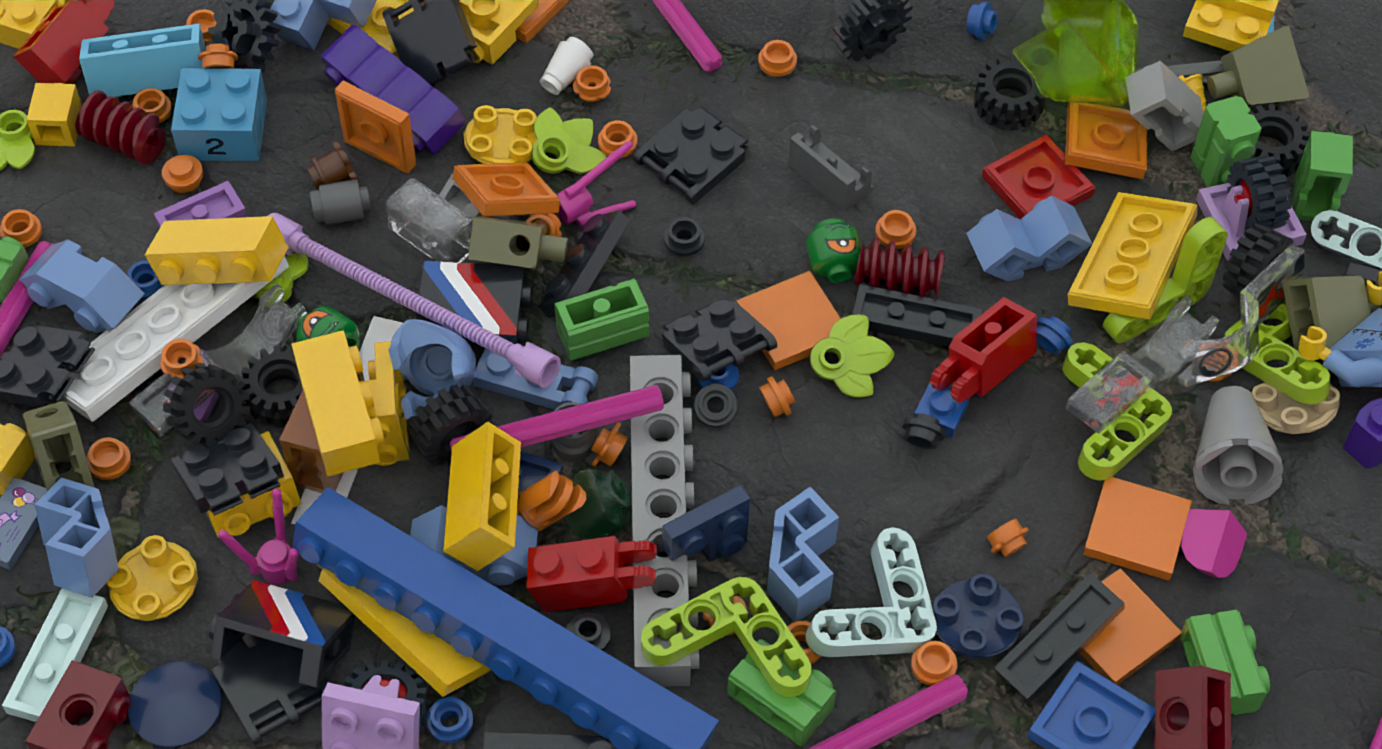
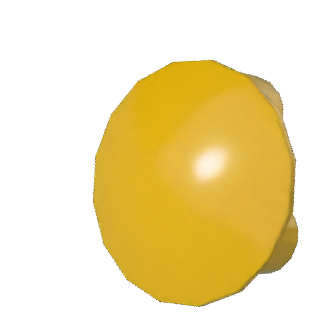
[464,105,537,164]
[106,535,198,621]

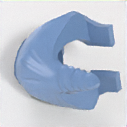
[388,319,476,419]

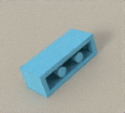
[79,23,206,99]

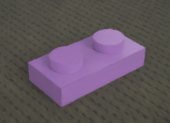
[153,181,247,229]

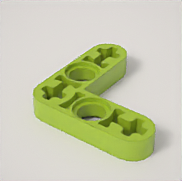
[1103,217,1228,344]
[1224,300,1330,405]
[1062,342,1172,481]
[641,577,811,697]

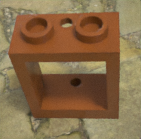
[279,371,364,493]

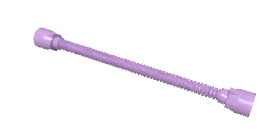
[268,213,561,388]

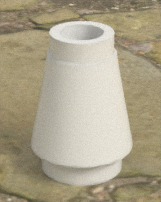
[540,37,593,95]

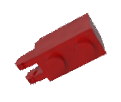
[13,0,115,84]
[929,297,1037,403]
[526,536,657,613]

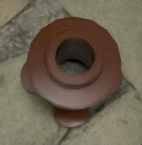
[306,141,359,190]

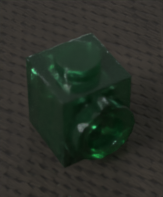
[564,467,632,540]

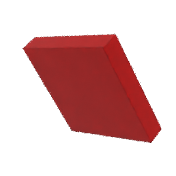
[982,134,1096,219]

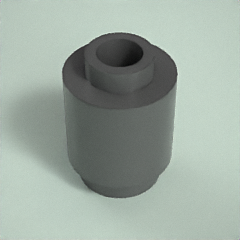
[310,179,371,225]

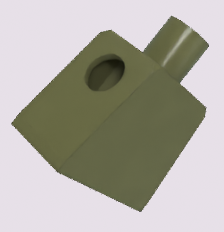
[1207,25,1310,108]
[468,215,568,269]
[1282,276,1381,351]
[22,401,95,491]

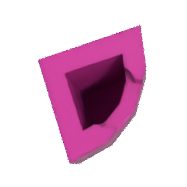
[1181,509,1247,578]

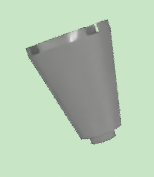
[1193,386,1283,505]

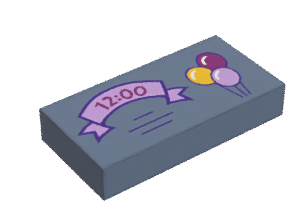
[0,477,47,570]

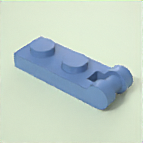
[473,348,599,410]

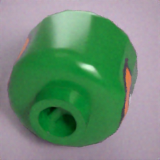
[806,218,861,283]
[296,306,360,350]

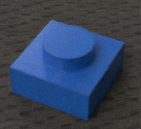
[913,383,970,438]

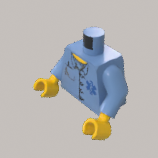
[1298,271,1382,388]

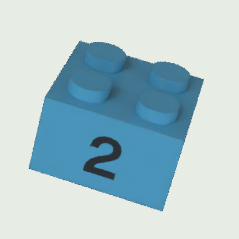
[171,68,267,161]

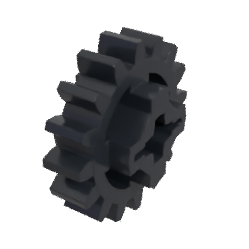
[207,0,281,73]
[833,0,913,62]

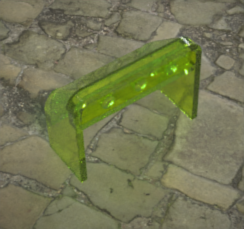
[1013,0,1138,106]

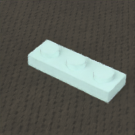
[2,588,108,722]

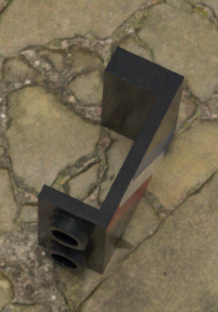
[416,261,533,344]
[209,580,355,688]

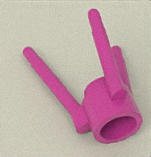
[556,141,636,227]
[218,488,298,585]

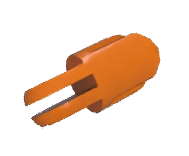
[517,471,586,532]

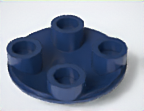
[933,574,1024,658]
[128,661,222,749]

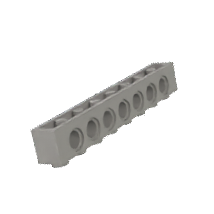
[630,355,699,687]

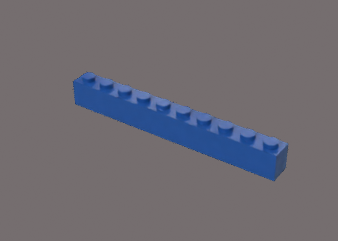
[292,487,719,749]

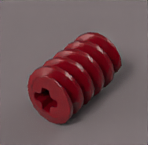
[75,90,166,165]
[855,237,945,300]

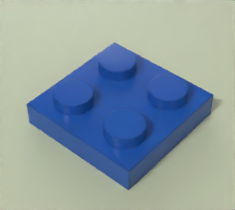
[1027,661,1156,749]

